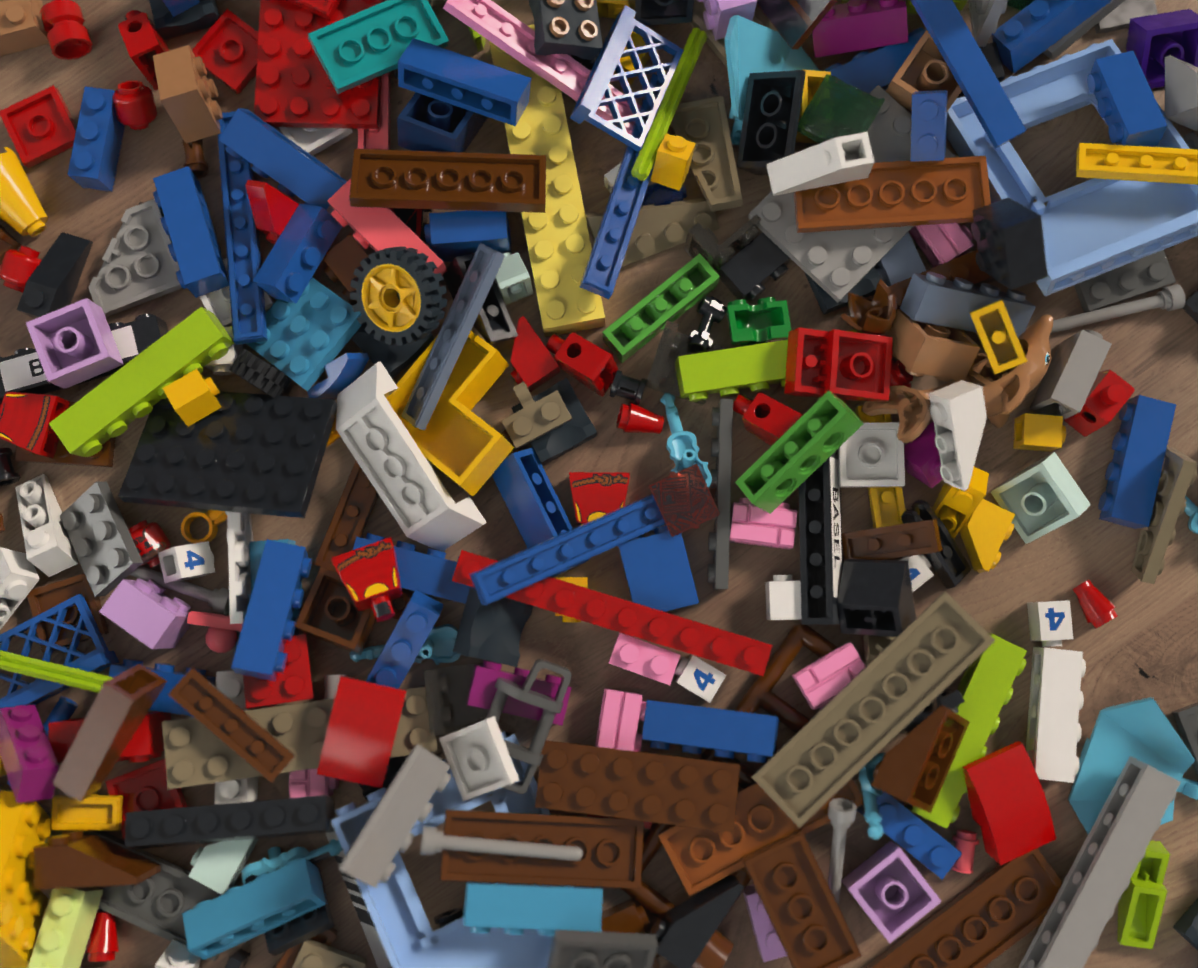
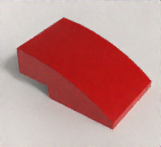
[784,327,893,401]
[317,676,407,788]
[963,741,1056,866]

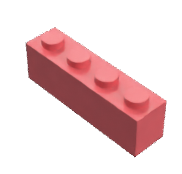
[327,178,447,275]

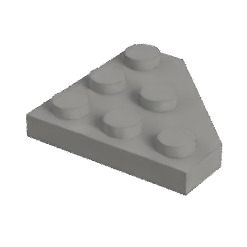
[88,199,182,317]

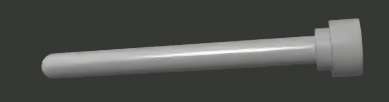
[1051,284,1185,333]
[130,566,230,616]
[828,798,856,907]
[420,826,583,861]

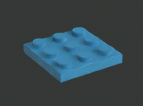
[247,277,362,392]

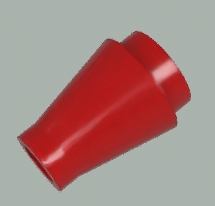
[616,402,664,434]
[1072,580,1118,629]
[84,912,119,962]

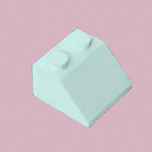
[991,452,1091,544]

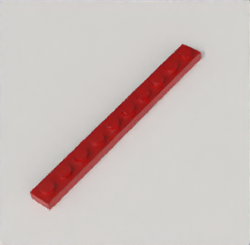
[452,550,772,676]

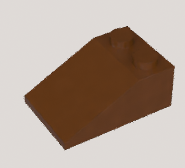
[871,705,970,813]
[34,831,161,890]

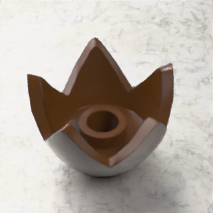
[840,279,897,335]

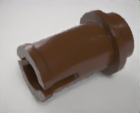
[182,139,209,178]

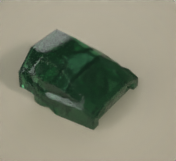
[797,74,885,144]

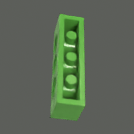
[602,253,720,363]
[735,390,864,514]

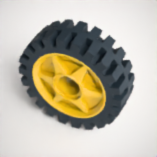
[350,246,447,345]

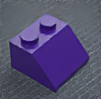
[1126,9,1198,89]

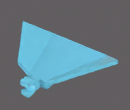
[725,15,820,146]
[1068,697,1198,835]

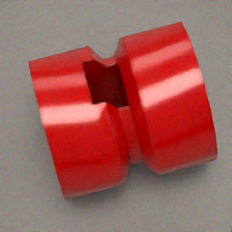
[40,0,92,60]

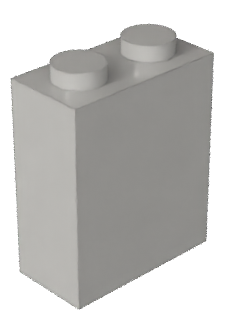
[1029,329,1112,420]

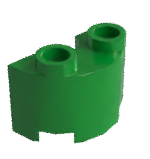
[726,297,792,347]

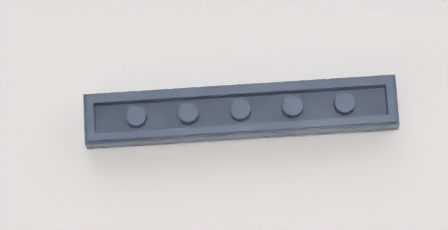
[402,243,505,431]

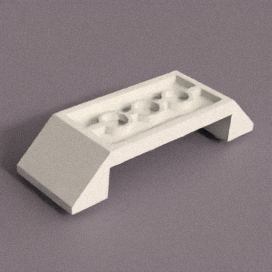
[336,361,487,552]

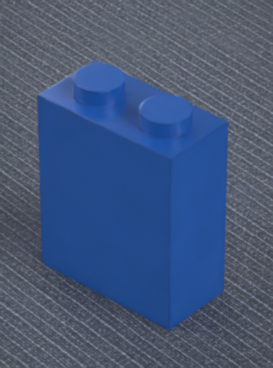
[424,210,512,262]
[618,525,699,612]

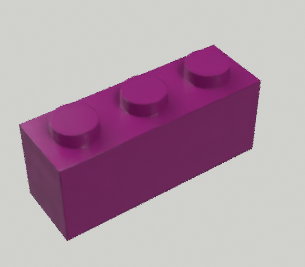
[812,0,908,58]
[466,660,571,726]
[0,705,59,803]

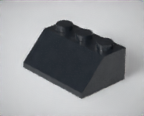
[736,70,806,175]

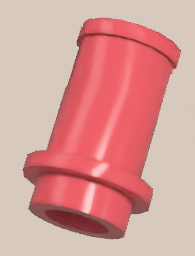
[952,829,979,874]

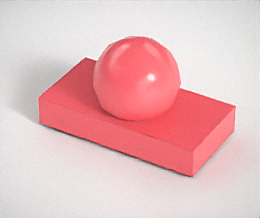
[187,611,243,653]

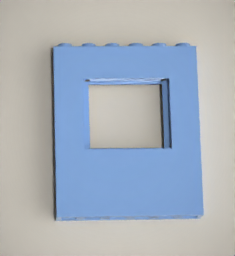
[946,39,1198,296]
[331,731,602,968]

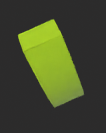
[1117,840,1170,950]

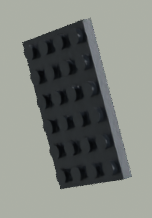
[118,391,337,518]

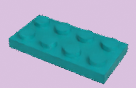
[308,0,449,94]

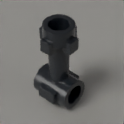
[688,295,727,353]

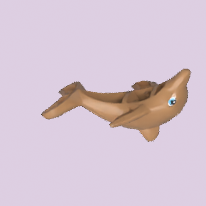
[862,314,1054,443]

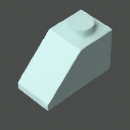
[495,252,534,305]
[188,839,259,895]

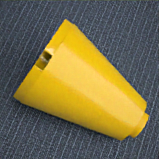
[0,147,48,237]

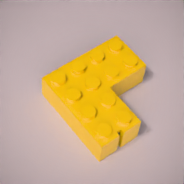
[386,331,514,497]
[0,791,51,968]

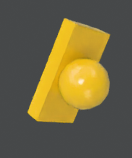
[50,793,123,831]

